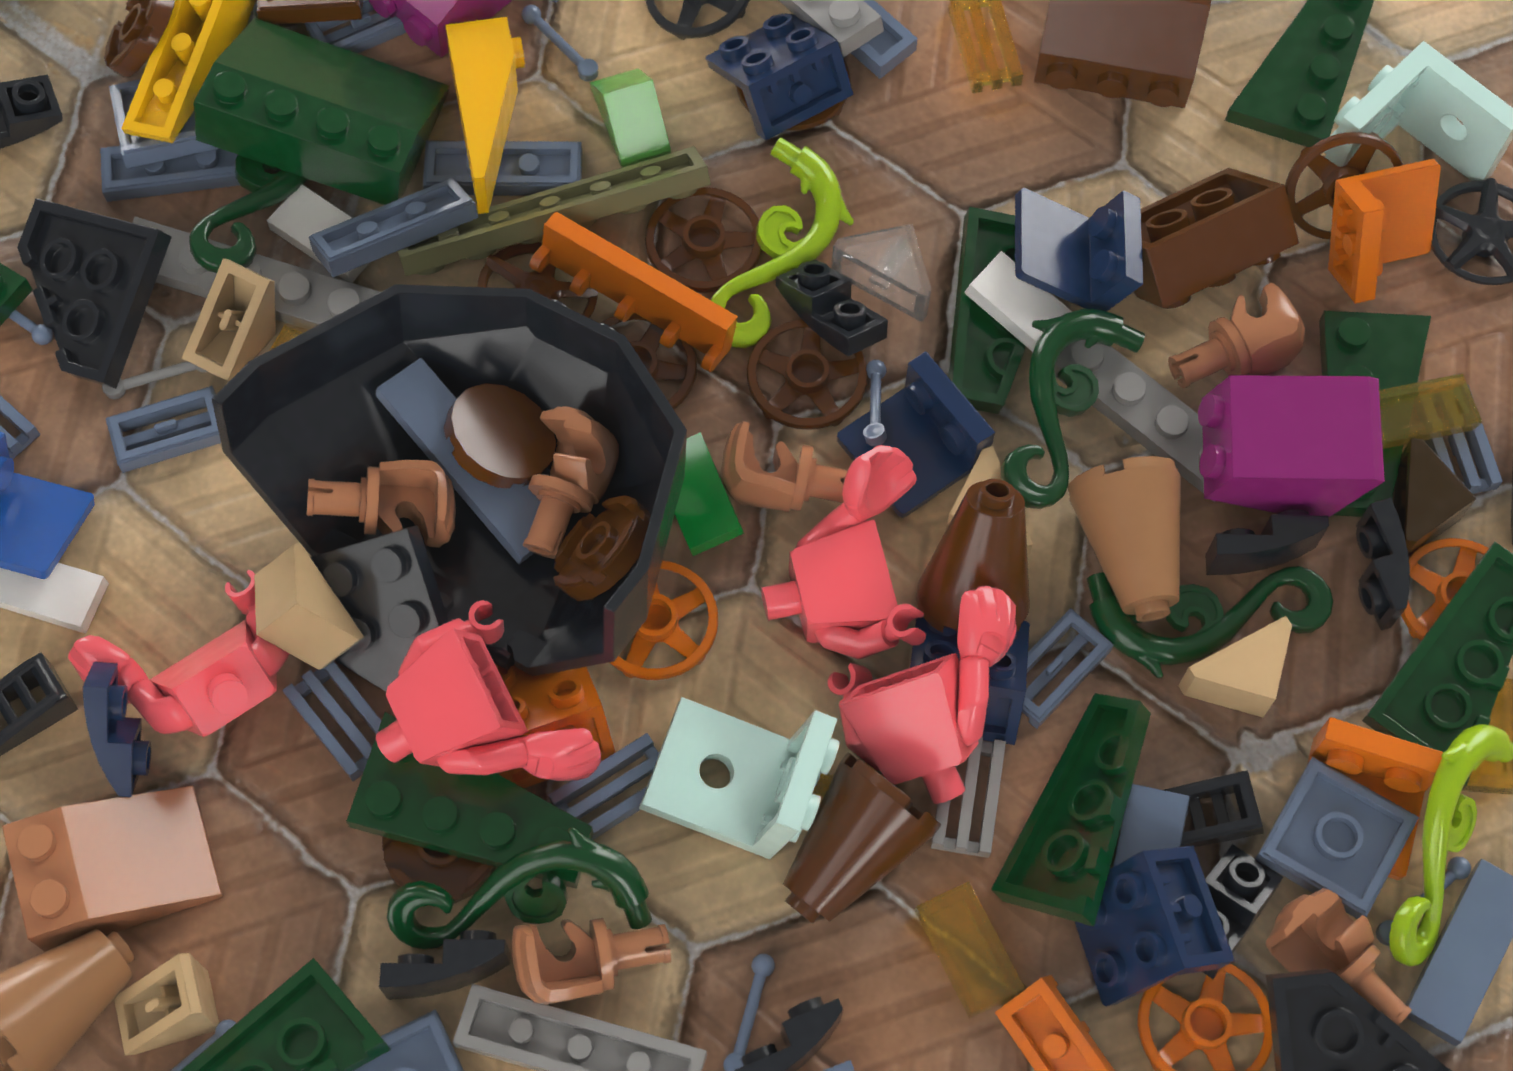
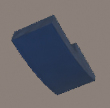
[83,662,151,797]

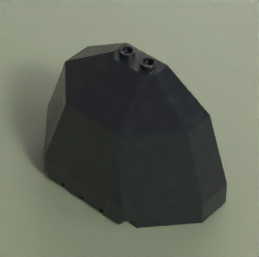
[212,284,687,676]

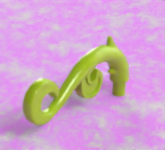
[711,137,854,348]
[1389,724,1513,966]

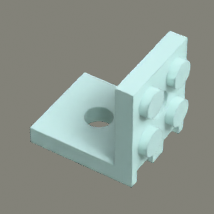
[1324,41,1513,181]
[639,697,840,859]

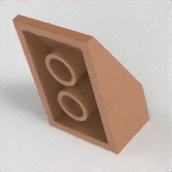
[2,785,224,952]

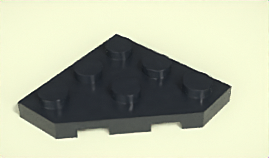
[17,198,172,389]
[310,525,449,692]
[1266,969,1452,1071]

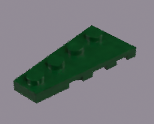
[1225,0,1374,147]
[1319,310,1431,517]
[1362,542,1513,789]
[991,693,1151,927]
[346,712,594,889]

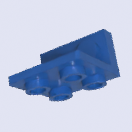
[0,432,95,579]

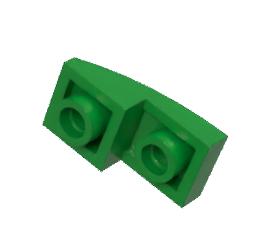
[675,432,744,556]

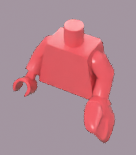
[761,445,926,659]
[68,570,289,737]
[828,586,1017,804]
[376,600,601,781]

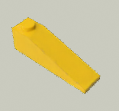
[121,0,256,143]
[445,17,525,214]

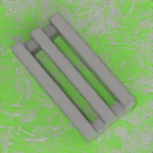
[931,737,1006,858]

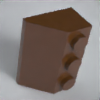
[1034,0,1211,108]
[1134,168,1299,309]

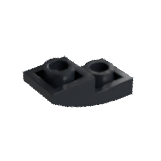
[0,74,63,149]
[776,260,888,356]
[1356,497,1410,631]
[1205,509,1329,575]
[1203,844,1283,979]
[379,930,511,1000]
[734,997,843,1071]

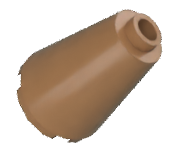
[1068,456,1181,622]
[0,929,135,1071]

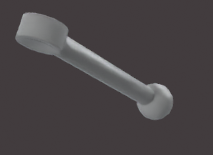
[102,361,208,400]

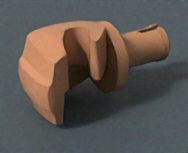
[1168,283,1305,389]
[523,406,619,559]
[721,421,848,512]
[307,460,456,548]
[1265,888,1412,1025]
[511,918,671,1004]

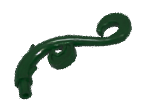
[189,155,308,273]
[1001,309,1145,509]
[1087,566,1333,678]
[386,827,652,950]

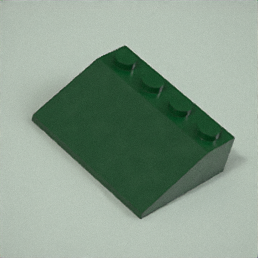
[194,18,450,205]

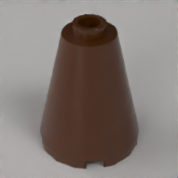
[915,479,1030,633]
[783,752,941,923]

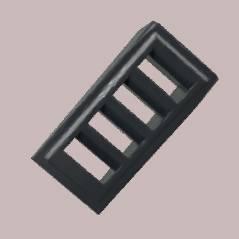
[0,652,78,756]
[1164,770,1264,847]

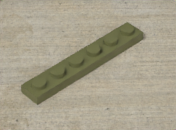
[398,146,711,276]

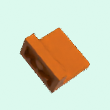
[1328,159,1441,304]
[495,664,616,788]
[1307,717,1443,880]

